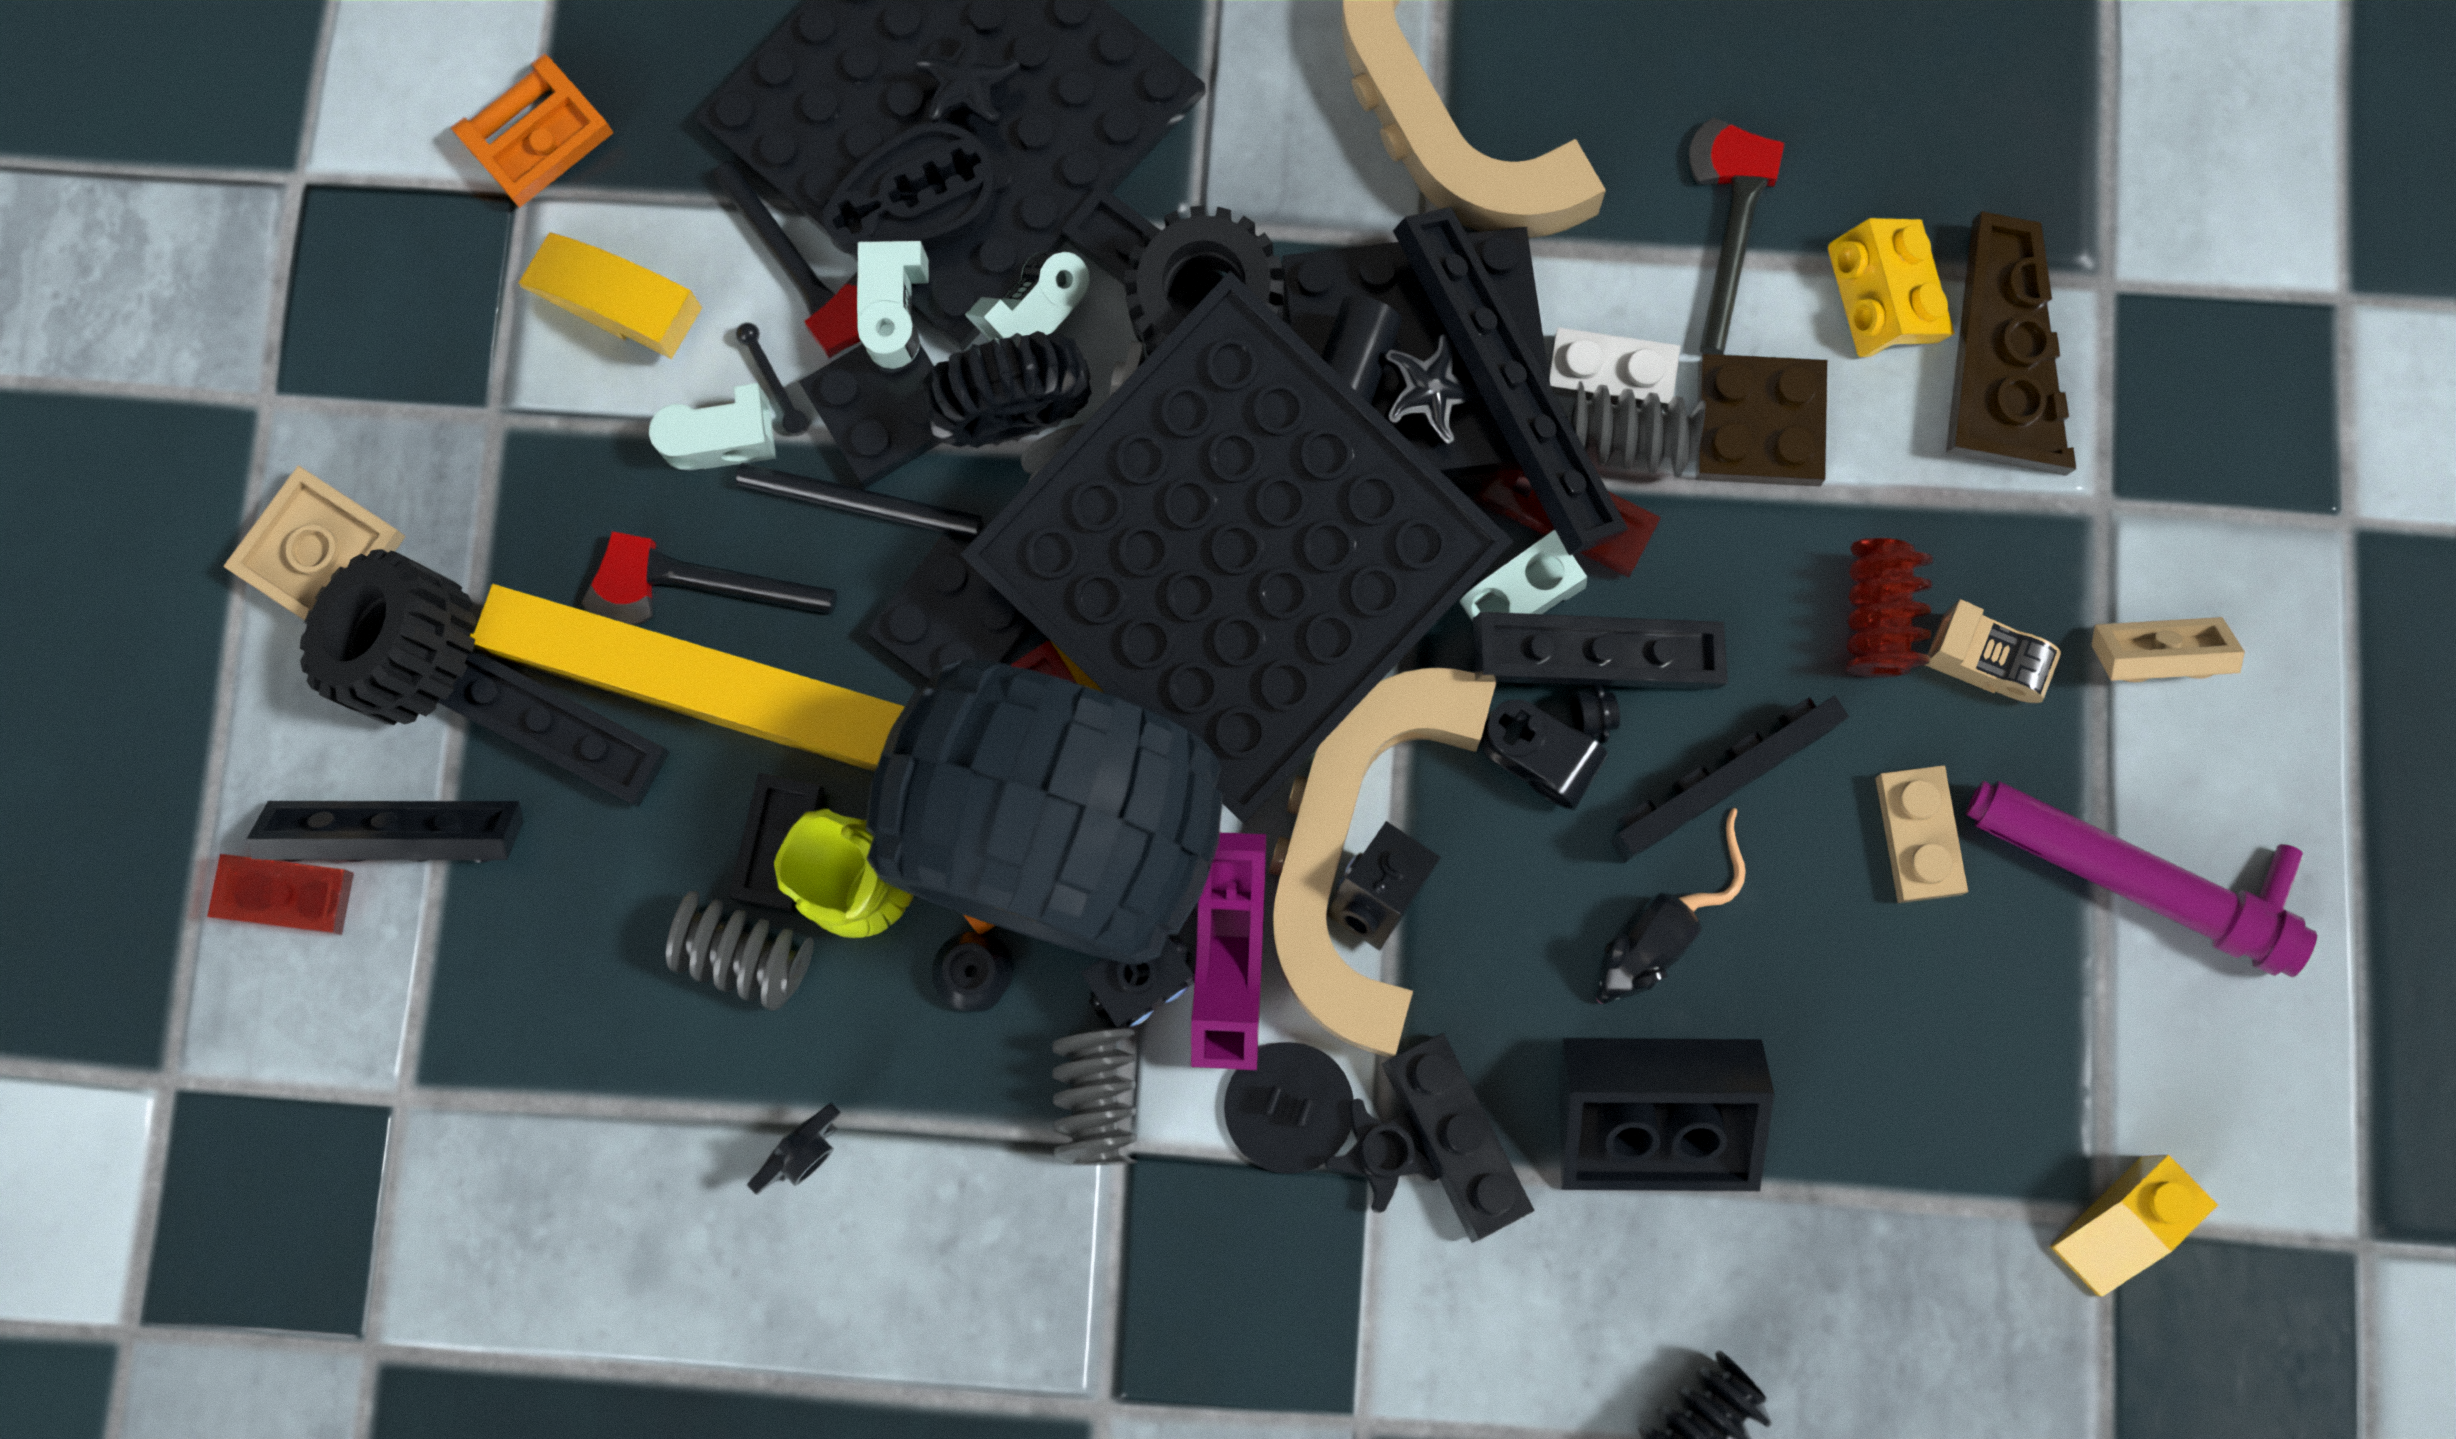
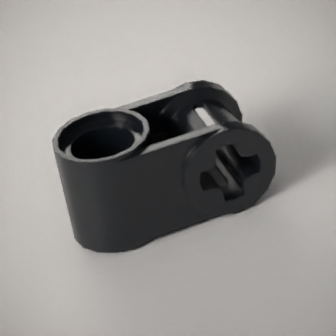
[1480,699,1608,810]

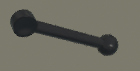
[736,322,809,436]

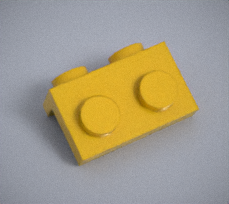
[1828,218,1955,357]

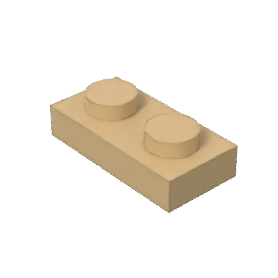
[2091,617,2245,682]
[1875,765,1968,903]

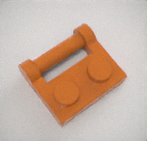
[450,53,614,208]

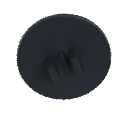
[1224,1042,1354,1174]

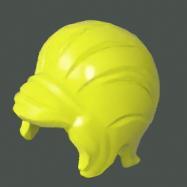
[774,808,914,938]

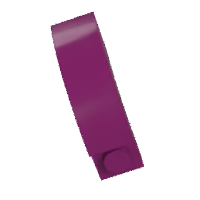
[1191,832,1266,1070]

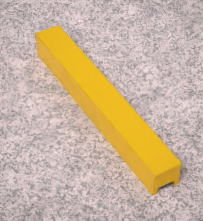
[470,584,905,772]

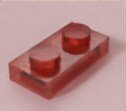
[207,854,354,936]

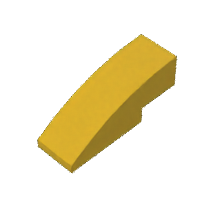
[518,232,702,360]

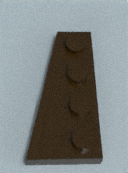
[1946,211,2077,476]

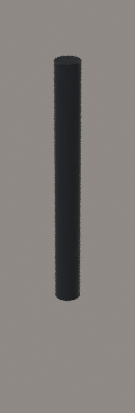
[736,462,982,540]

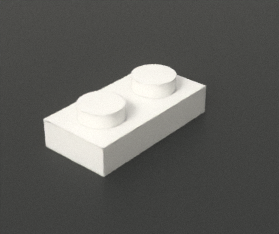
[1549,327,1681,411]

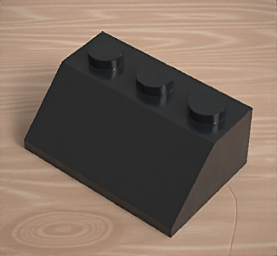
[1559,1038,1775,1191]

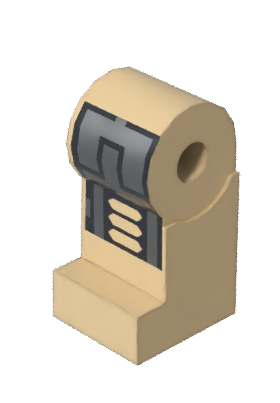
[1924,599,2061,703]

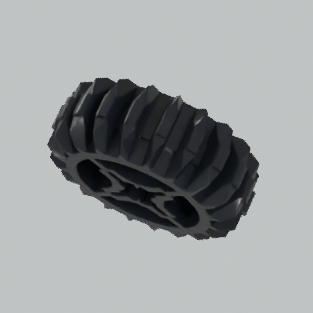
[920,331,1092,448]

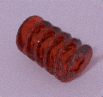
[1845,538,1933,678]

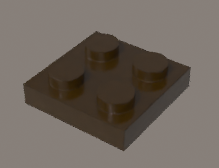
[1695,354,1827,487]

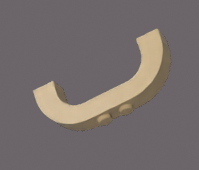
[1342,0,1606,238]
[1269,668,1496,1058]

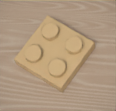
[223,465,406,621]

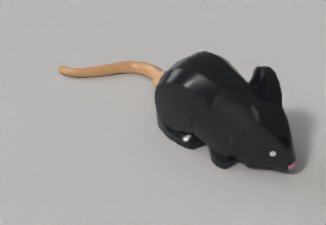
[1596,808,1746,1004]

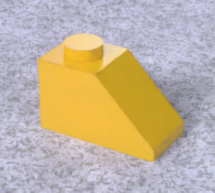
[2050,1154,2218,1297]

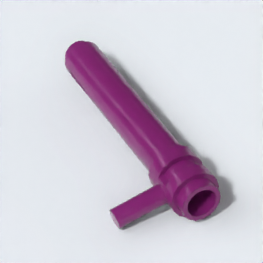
[1965,781,2317,977]

